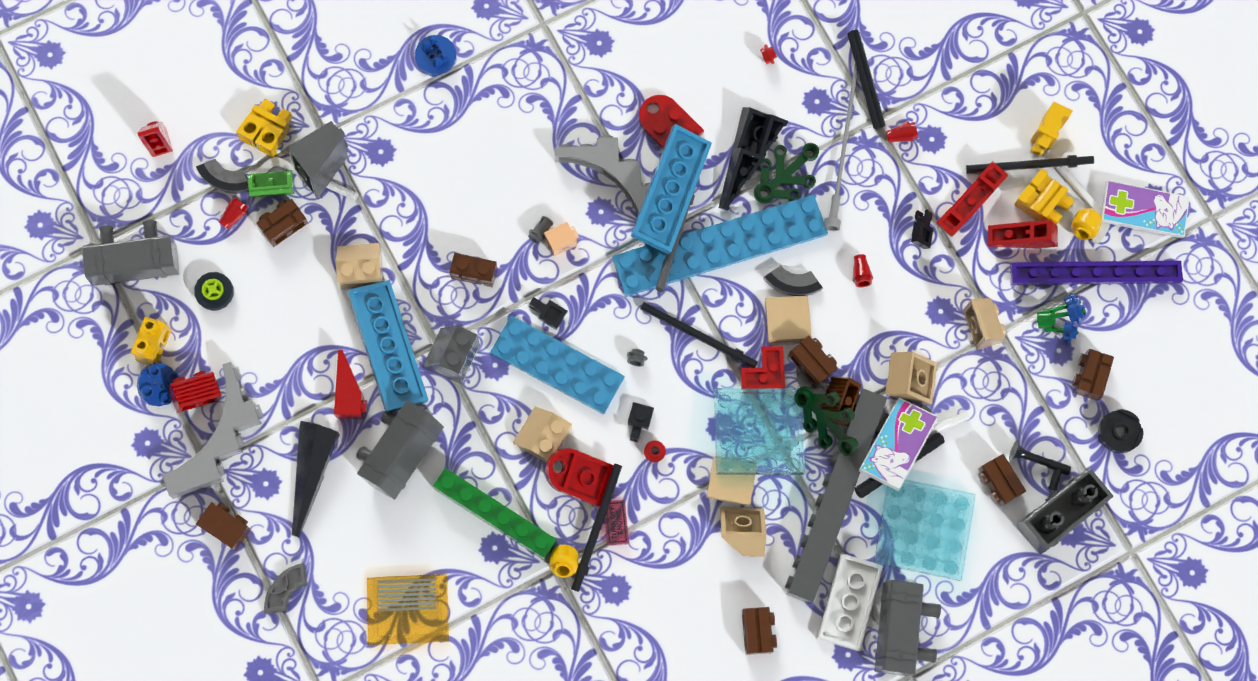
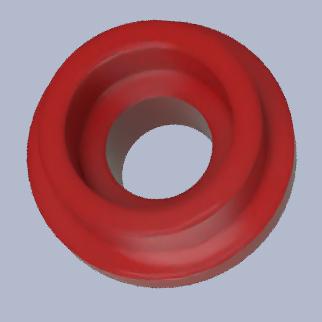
[760,44,777,65]
[644,440,666,463]

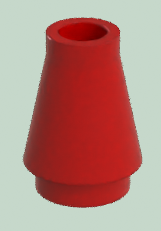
[886,121,918,143]
[219,197,249,230]
[852,254,874,288]

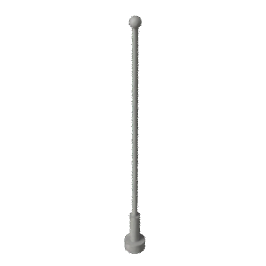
[823,44,864,231]

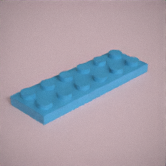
[630,124,712,254]
[347,280,428,413]
[490,316,625,415]

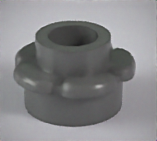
[627,349,648,367]

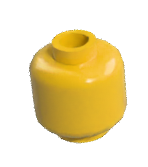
[1071,208,1103,240]
[549,544,579,578]

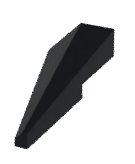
[718,107,788,211]
[292,421,340,538]

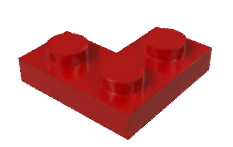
[740,346,785,391]

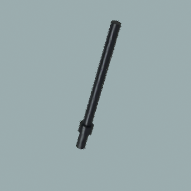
[966,155,1094,174]
[640,302,758,368]
[571,463,623,592]

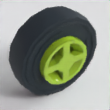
[194,272,234,311]

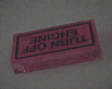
[605,500,629,546]

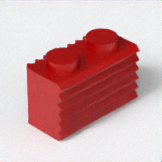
[168,371,222,413]

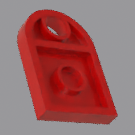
[639,95,704,149]
[545,448,614,507]

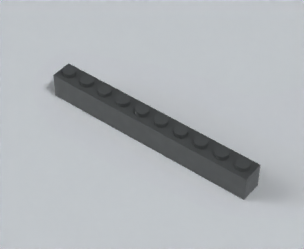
[785,389,887,604]

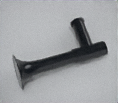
[1009,440,1071,491]

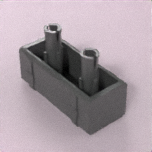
[82,220,180,286]
[356,400,444,500]
[1016,468,1114,554]
[874,580,941,676]

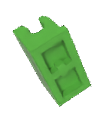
[248,170,295,197]

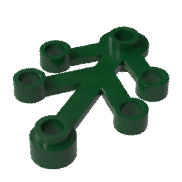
[754,143,819,204]
[794,386,859,456]

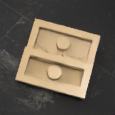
[765,296,811,343]
[706,456,757,506]

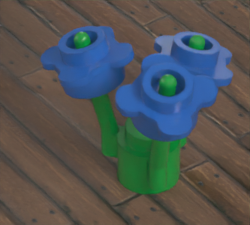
[1037,293,1086,344]

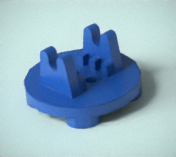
[415,35,457,77]
[137,363,179,406]

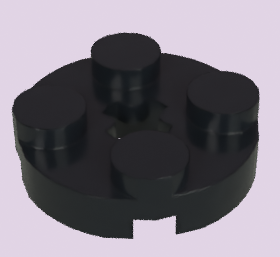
[1098,409,1144,453]

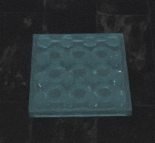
[714,388,805,475]
[874,479,976,581]

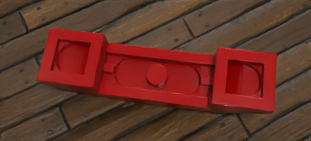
[936,161,1008,237]

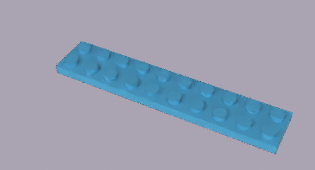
[612,195,828,297]

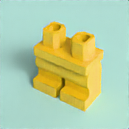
[236,99,292,158]
[1030,101,1073,157]
[1014,168,1074,225]
[131,316,172,365]

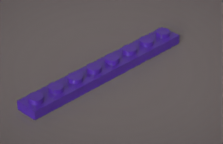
[1010,260,1183,285]

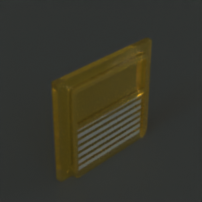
[366,574,449,645]

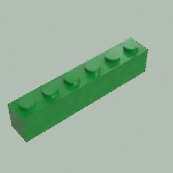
[433,468,557,561]

